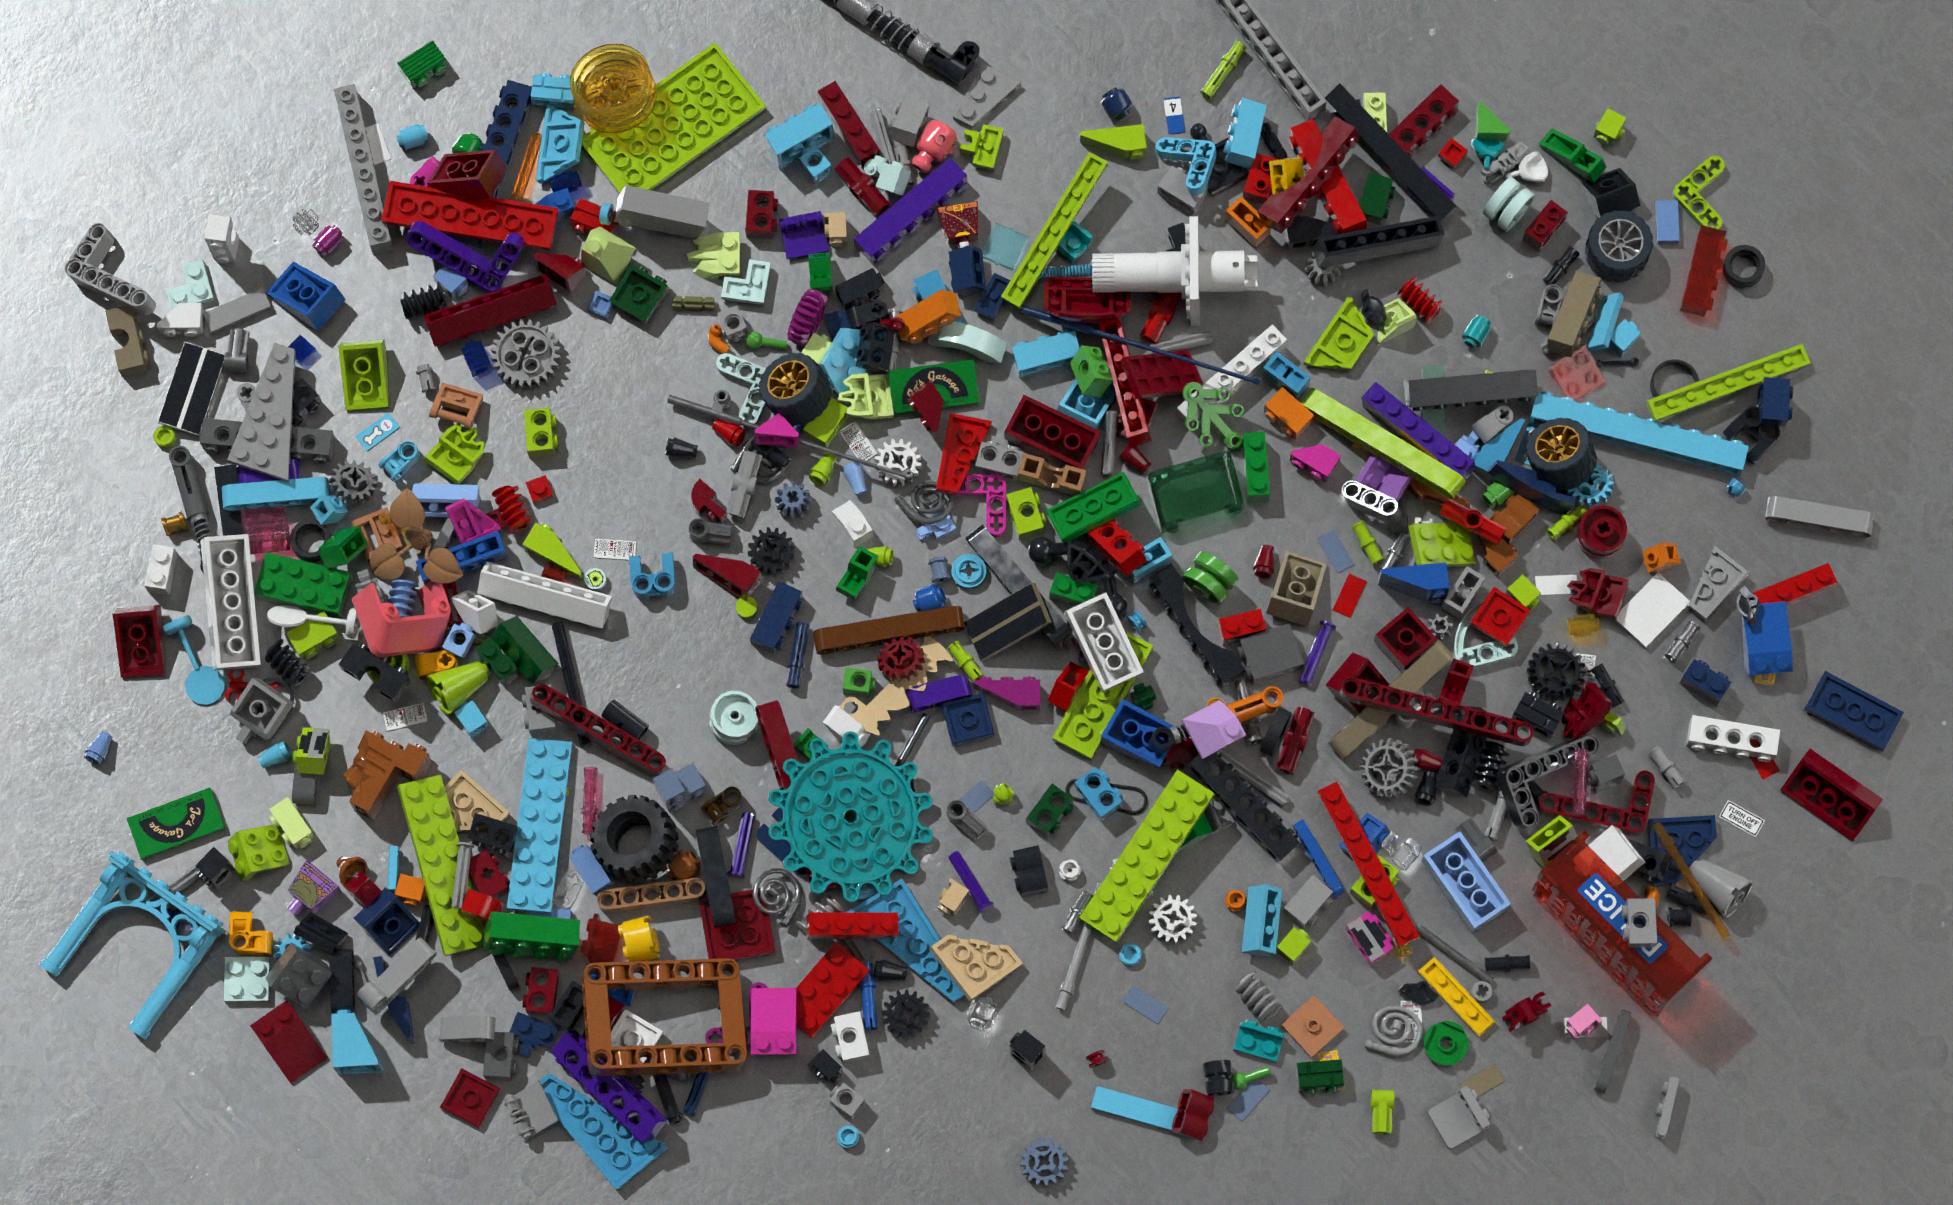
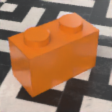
[1225,196,1271,247]
[1264,387,1314,439]

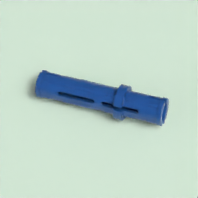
[859,962,878,1031]

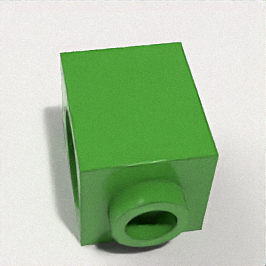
[842,667,876,697]

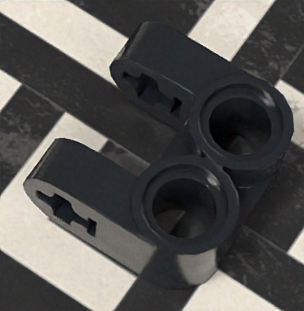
[1723,406,1780,463]

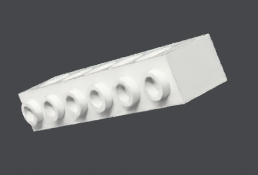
[1176,324,1287,428]

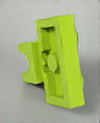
[960,124,1004,171]

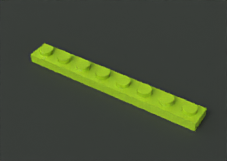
[1001,152,1108,309]
[1646,344,1811,422]

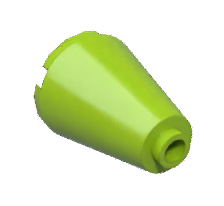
[426,661,490,715]

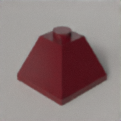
[533,253,586,293]

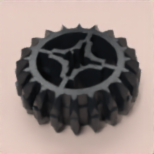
[1526,643,1586,702]

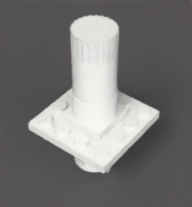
[1092,216,1258,326]

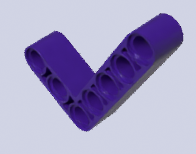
[406,221,524,291]

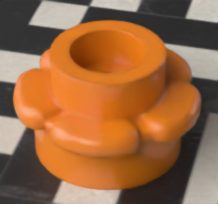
[1225,890,1247,912]

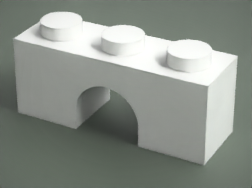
[204,214,240,264]

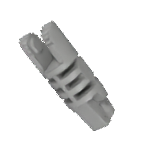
[1481,142,1530,185]

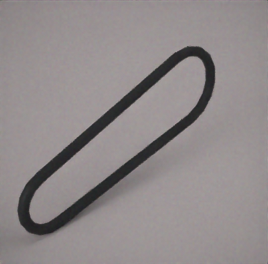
[1065,779,1147,814]

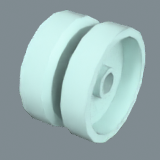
[1482,177,1535,232]
[709,691,758,745]

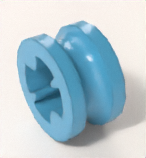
[1127,610,1148,632]

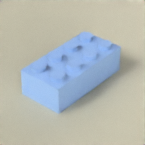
[1422,831,1511,933]

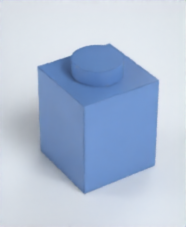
[433,266,468,300]

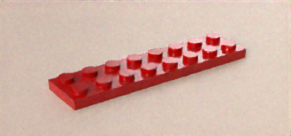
[381,181,559,251]

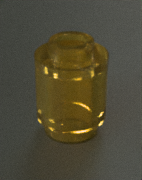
[1567,614,1600,637]

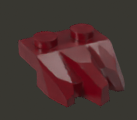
[1567,568,1630,620]
[1561,681,1612,739]

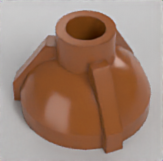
[336,856,369,885]

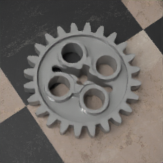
[491,319,561,389]

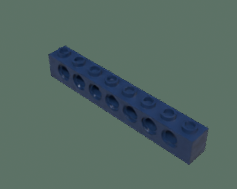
[454,80,532,248]

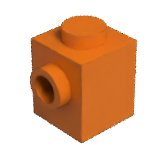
[1642,542,1681,573]
[395,874,428,907]

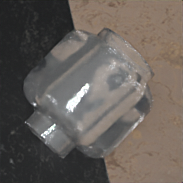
[966,996,999,1031]

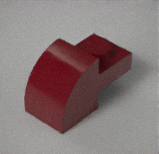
[691,478,727,524]

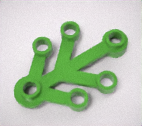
[1182,382,1244,449]

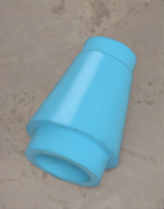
[258,741,292,768]

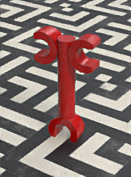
[225,669,284,701]

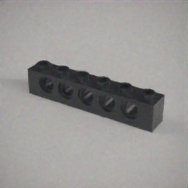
[1187,751,1300,862]

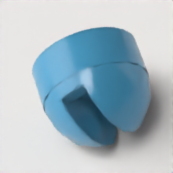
[1727,478,1746,497]

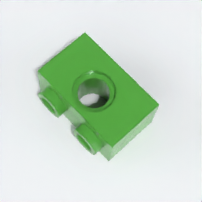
[1070,345,1113,397]

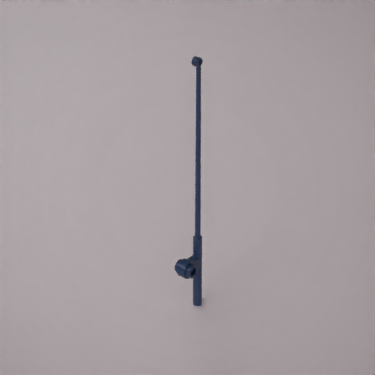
[1020,305,1261,385]

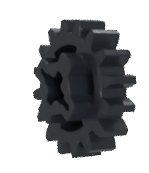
[748,527,795,575]
[882,989,930,1039]

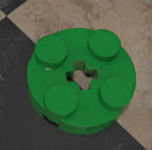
[1423,1021,1469,1067]

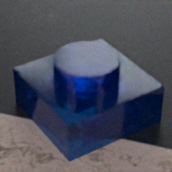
[288,335,317,366]

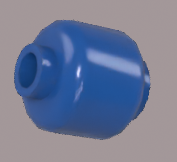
[913,584,947,612]

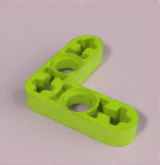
[1673,155,1725,234]

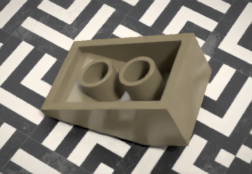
[1266,550,1327,627]

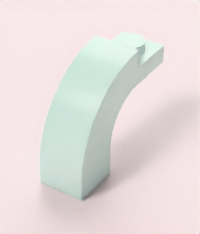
[927,321,1007,363]

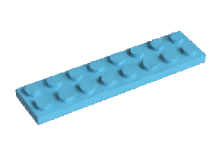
[507,738,573,914]

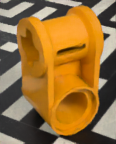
[414,650,458,680]

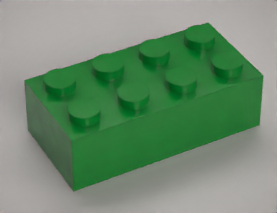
[254,552,353,619]
[483,912,580,962]

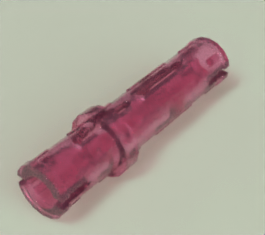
[1571,749,1589,817]
[581,767,598,834]

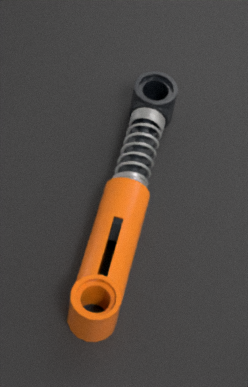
[1148,686,1284,754]

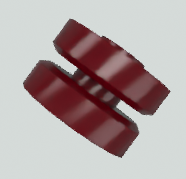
[1576,505,1628,559]

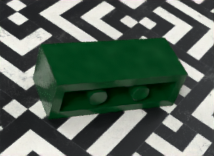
[491,616,559,685]

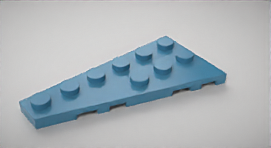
[848,879,965,1003]
[540,1073,669,1191]

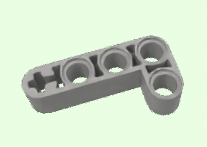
[357,937,437,1015]

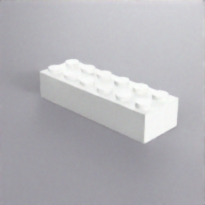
[201,534,261,671]

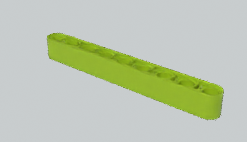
[1300,387,1466,499]

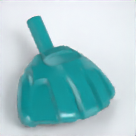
[1471,138,1504,170]

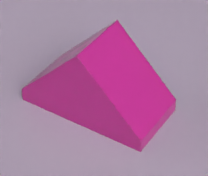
[755,413,799,448]

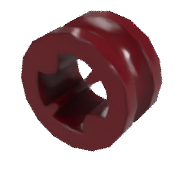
[1086,1050,1108,1068]

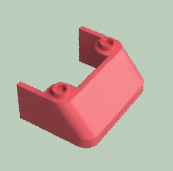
[351,581,451,657]

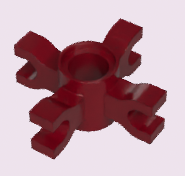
[1502,991,1551,1032]

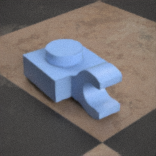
[916,510,956,540]

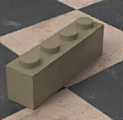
[1547,270,1603,358]

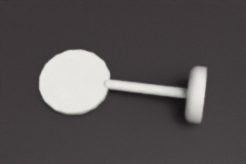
[267,605,359,639]

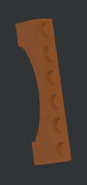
[1406,478,1518,578]

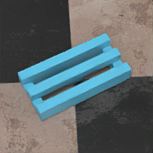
[387,846,401,894]

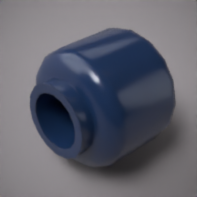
[1101,87,1132,120]

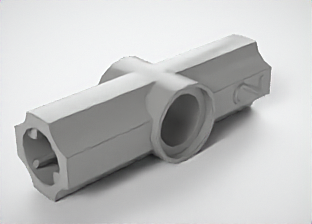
[726,450,762,518]

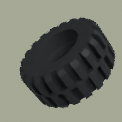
[590,795,679,884]

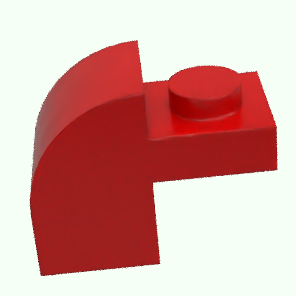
[461,889,504,925]

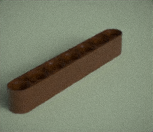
[813,606,965,655]

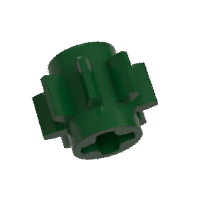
[1130,682,1157,710]

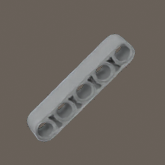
[1765,496,1874,538]

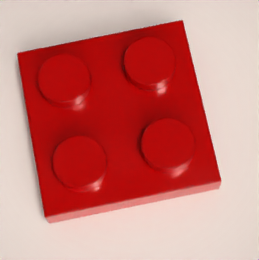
[1470,587,1531,648]

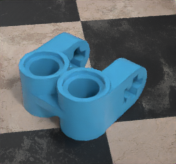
[629,552,676,599]

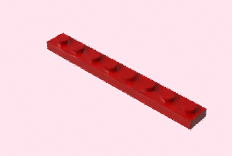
[1317,781,1420,948]

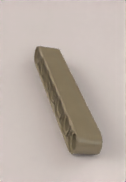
[1328,640,1454,759]

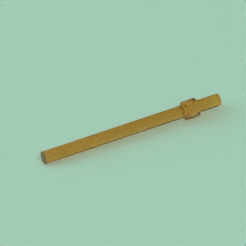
[1652,822,1731,940]

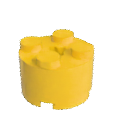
[618,915,660,962]

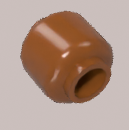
[667,850,700,881]

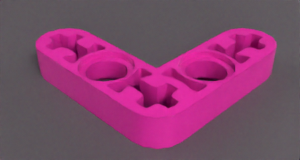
[957,474,1006,538]

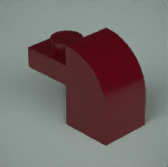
[1439,658,1474,705]

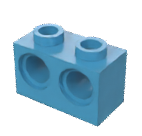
[1262,351,1311,399]
[1074,767,1123,821]

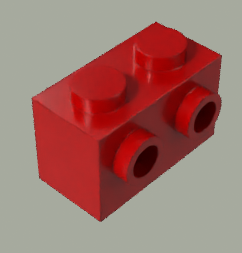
[1243,153,1279,204]

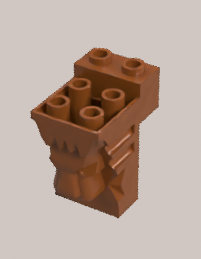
[343,730,432,821]

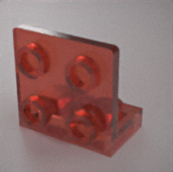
[580,913,621,965]

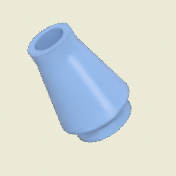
[843,462,867,495]

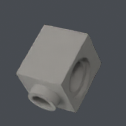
[717,305,748,342]
[829,1083,865,1120]

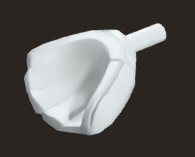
[1506,151,1549,183]

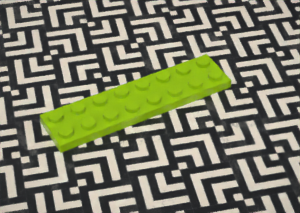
[1079,769,1215,943]
[397,775,484,956]

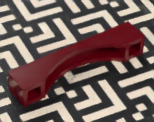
[1257,116,1359,234]

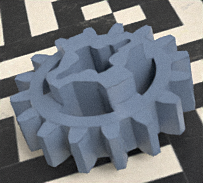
[1020,1137,1068,1187]

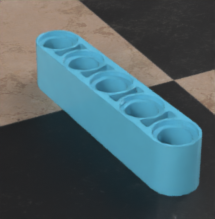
[221,477,330,511]

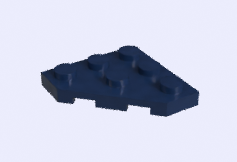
[1648,815,1717,886]

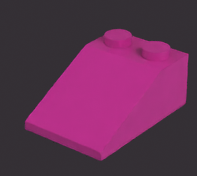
[751,988,797,1056]

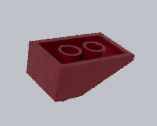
[427,150,508,199]
[112,605,165,678]
[250,1000,328,1084]

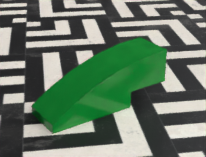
[1539,128,1607,183]

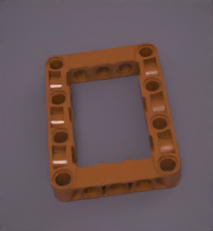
[581,958,747,1076]

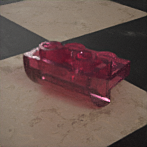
[240,506,290,554]

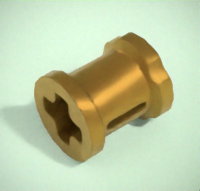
[161,511,188,536]

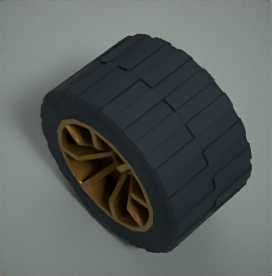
[759,353,832,426]
[1526,418,1597,491]

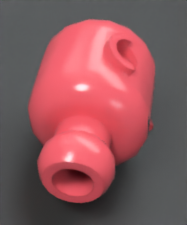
[912,120,957,173]

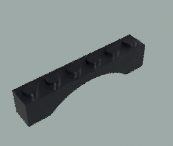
[1148,563,1245,688]

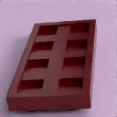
[1120,350,1203,399]

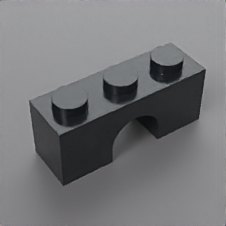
[338,643,411,703]

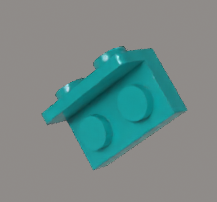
[1057,221,1093,263]
[1233,1020,1284,1063]

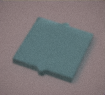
[982,223,1028,270]

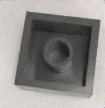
[265,942,332,1009]

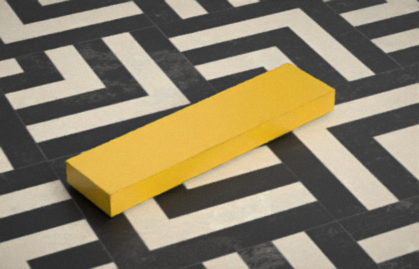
[1417,957,1495,1038]

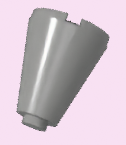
[1689,859,1753,917]

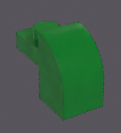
[808,252,833,291]
[836,546,878,601]

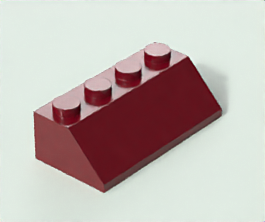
[1004,395,1102,470]
[1780,748,1883,841]

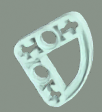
[1454,601,1518,669]

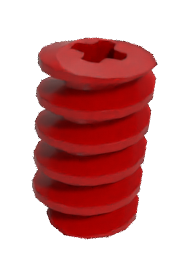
[1397,277,1443,324]
[492,485,533,534]

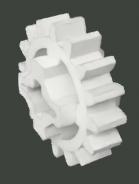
[875,439,921,486]
[1149,895,1197,944]

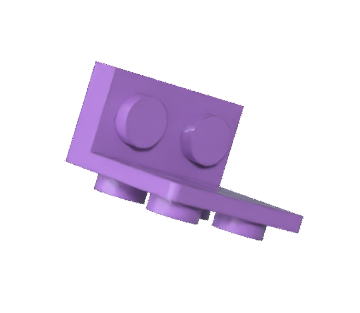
[1355,453,1413,501]

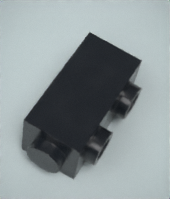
[835,268,885,311]

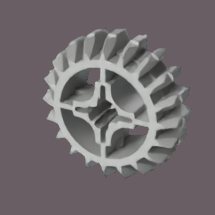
[1360,738,1420,798]

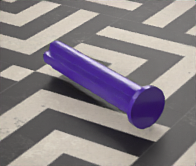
[1299,620,1336,685]
[727,812,755,879]
[949,851,994,913]

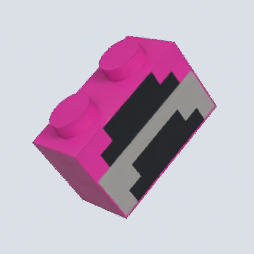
[1345,911,1394,966]

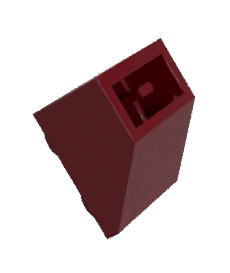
[908,380,944,433]

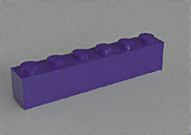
[854,158,967,264]
[1361,382,1475,480]

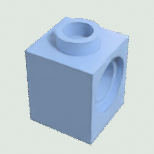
[442,623,476,658]

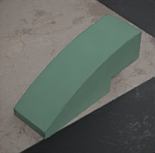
[1421,365,1445,435]

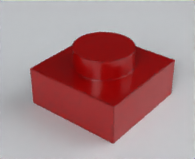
[1438,138,1468,169]
[525,475,554,504]

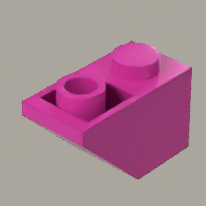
[1289,444,1341,482]

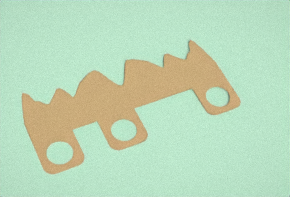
[839,636,953,736]

